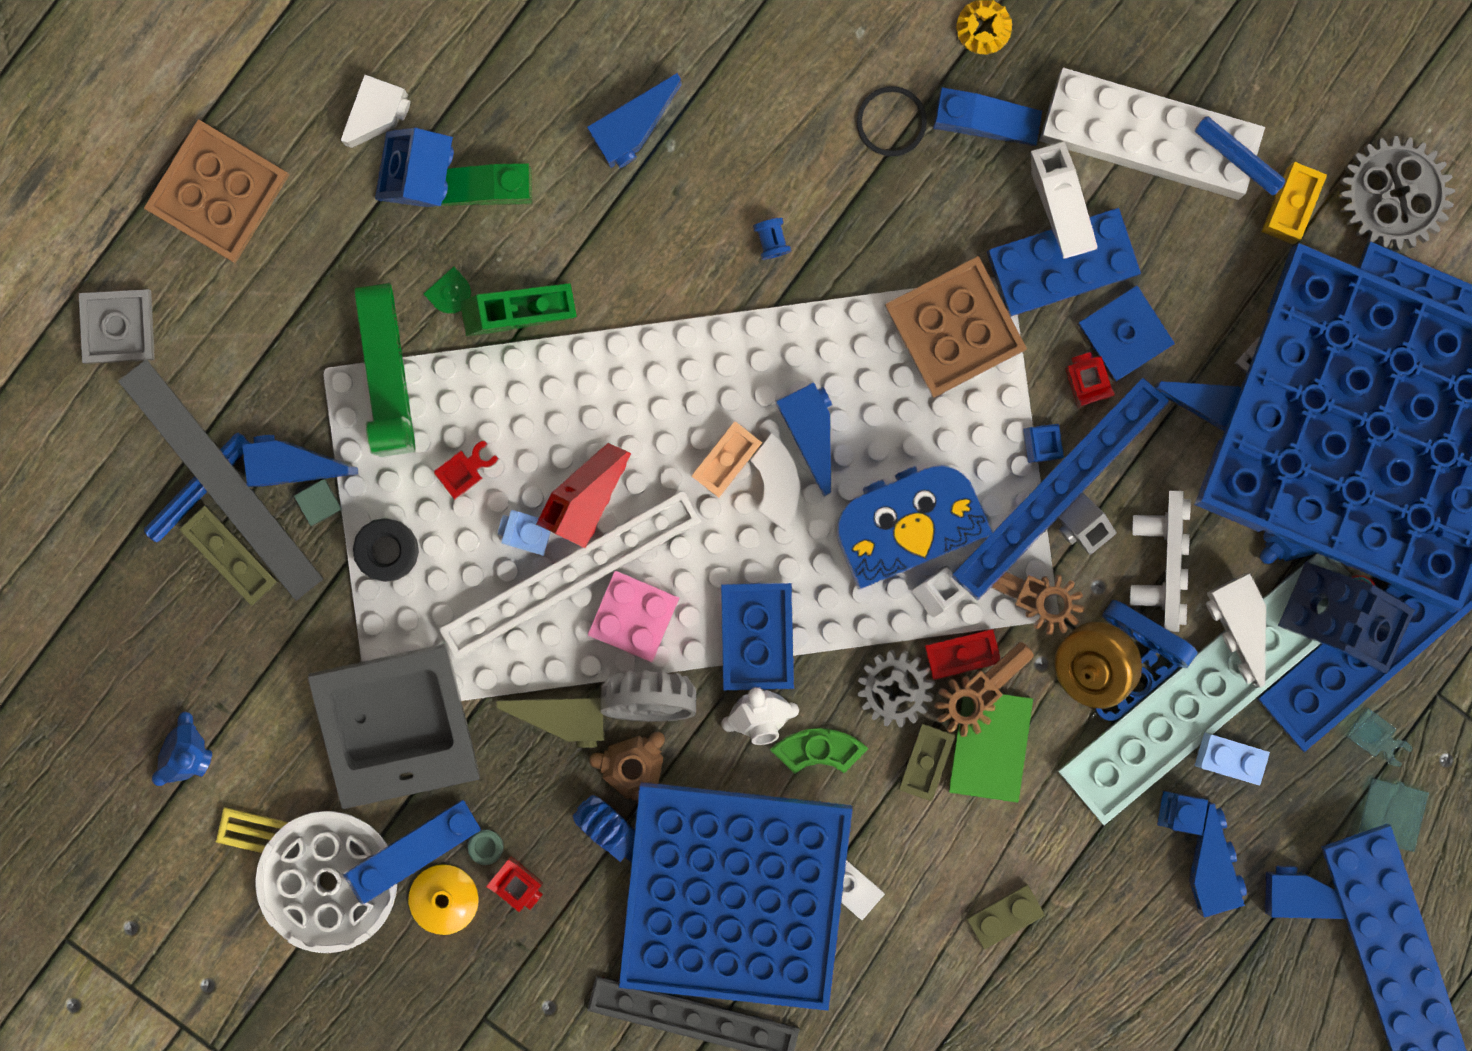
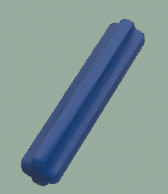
[1195,116,1285,195]

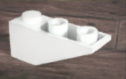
[1031,141,1097,259]
[1206,574,1266,688]

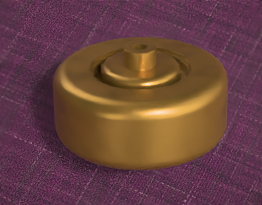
[1055,622,1142,709]

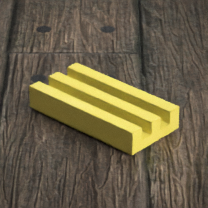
[216,807,289,853]

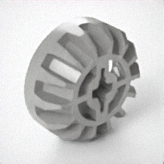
[601,670,696,722]

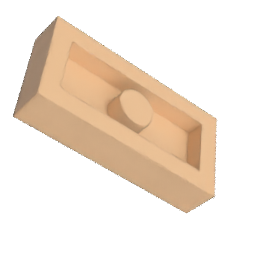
[691,421,762,498]

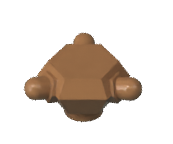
[589,732,665,804]

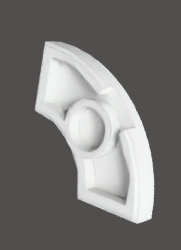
[750,433,800,531]

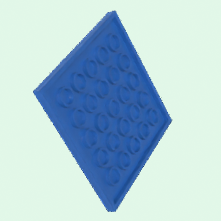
[619,782,852,1011]

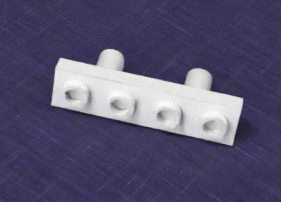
[1130,491,1191,632]

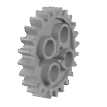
[1338,136,1455,251]

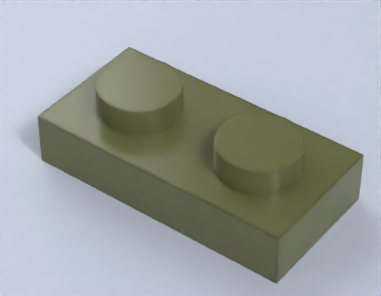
[899,723,955,801]
[967,884,1045,950]

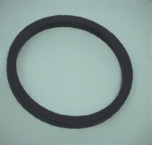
[857,86,927,157]

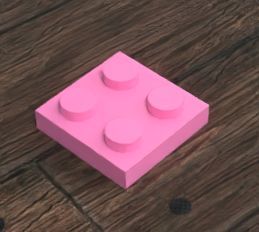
[588,571,680,662]

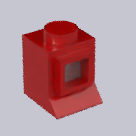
[1065,352,1115,408]
[486,856,544,912]

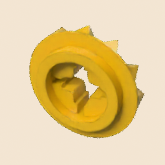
[956,0,1012,55]

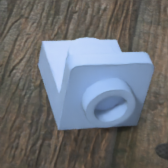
[498,509,551,556]

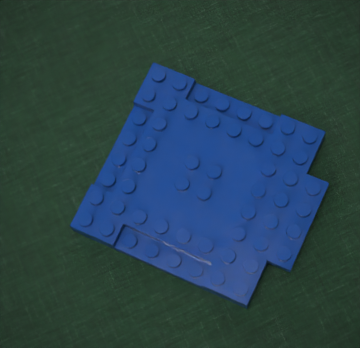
[1194,242,1472,613]

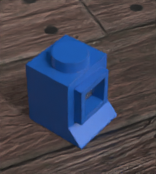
[1157,791,1208,835]

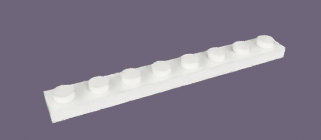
[439,490,701,660]

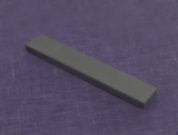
[587,975,800,1051]

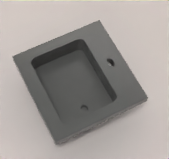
[308,643,480,809]

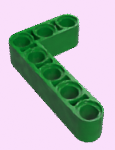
[355,283,416,457]

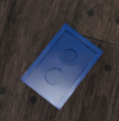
[721,583,794,690]

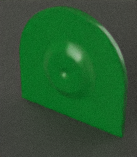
[424,267,471,314]

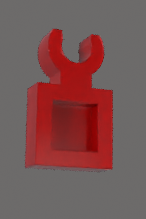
[433,441,499,500]

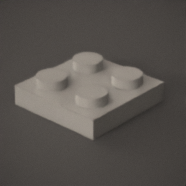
[79,289,155,364]

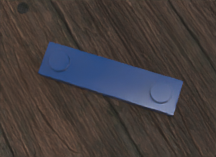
[343,800,481,905]

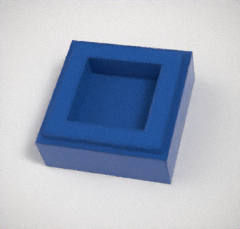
[1023,424,1064,463]

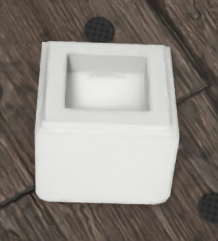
[913,565,967,618]

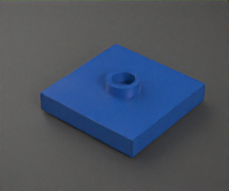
[1078,285,1175,382]

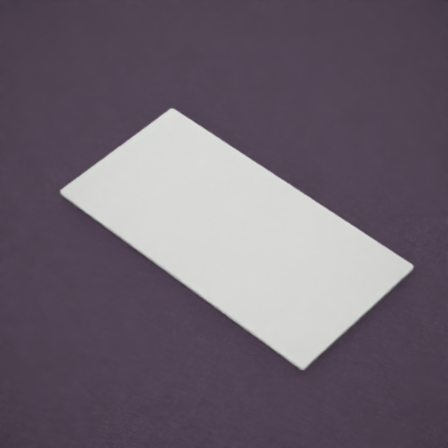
[324,277,1059,701]

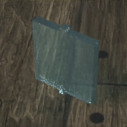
[1358,778,1429,852]

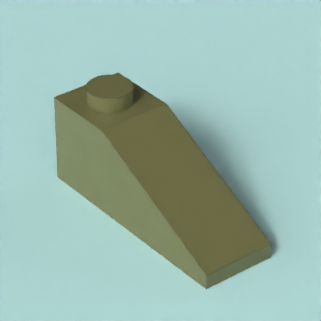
[497,697,605,748]

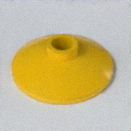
[409,864,479,935]

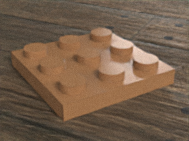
[144,119,289,264]
[885,256,1027,398]

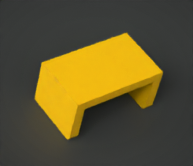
[1261,162,1327,244]

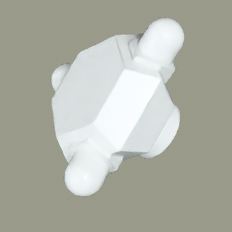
[721,687,799,745]

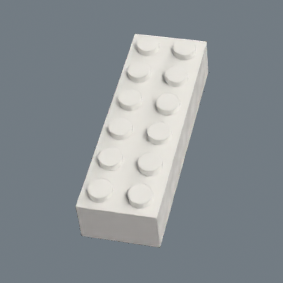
[1039,68,1265,200]

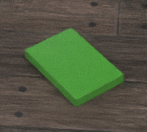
[948,694,1033,803]

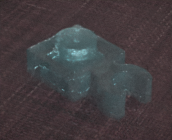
[1345,708,1413,767]

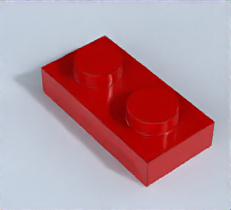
[925,629,1001,680]

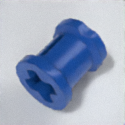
[753,218,792,260]

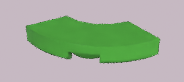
[770,728,869,774]

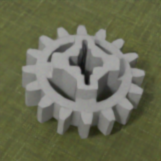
[858,650,935,727]

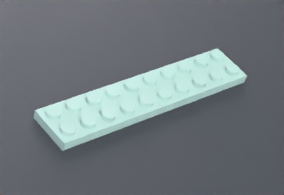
[1058,553,1351,825]

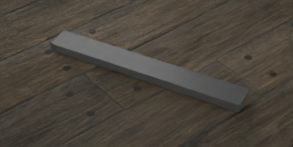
[118,359,324,601]

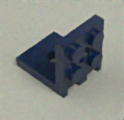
[1278,562,1415,674]

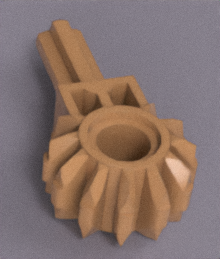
[991,572,1084,635]
[934,642,1034,737]

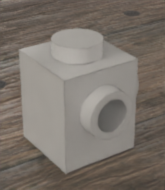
[1058,493,1117,555]

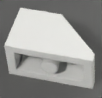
[341,75,410,148]

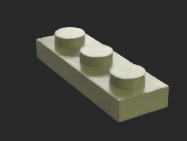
[179,506,279,606]

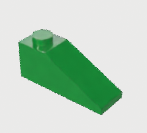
[441,163,532,206]
[460,283,577,336]

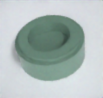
[468,829,504,865]

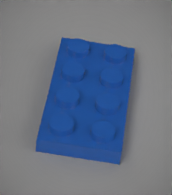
[987,208,1141,317]

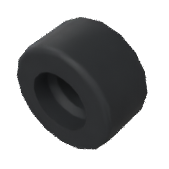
[353,518,419,582]

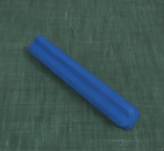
[144,433,251,542]

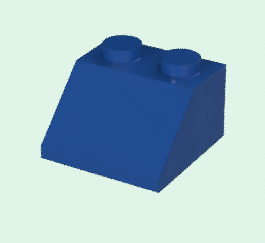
[375,128,454,207]

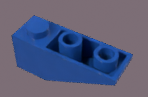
[1189,802,1247,918]

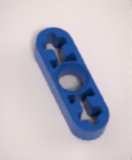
[1102,600,1198,668]
[1094,649,1179,721]

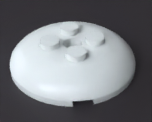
[256,811,397,953]

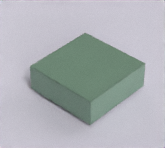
[294,479,342,527]

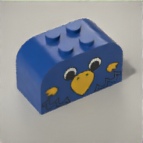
[836,466,993,589]

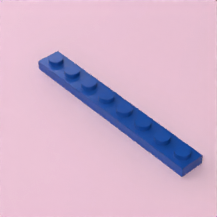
[952,378,1169,601]

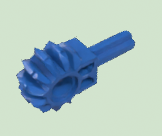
[573,795,635,863]

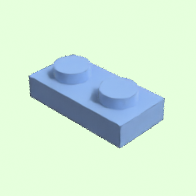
[1194,732,1270,786]

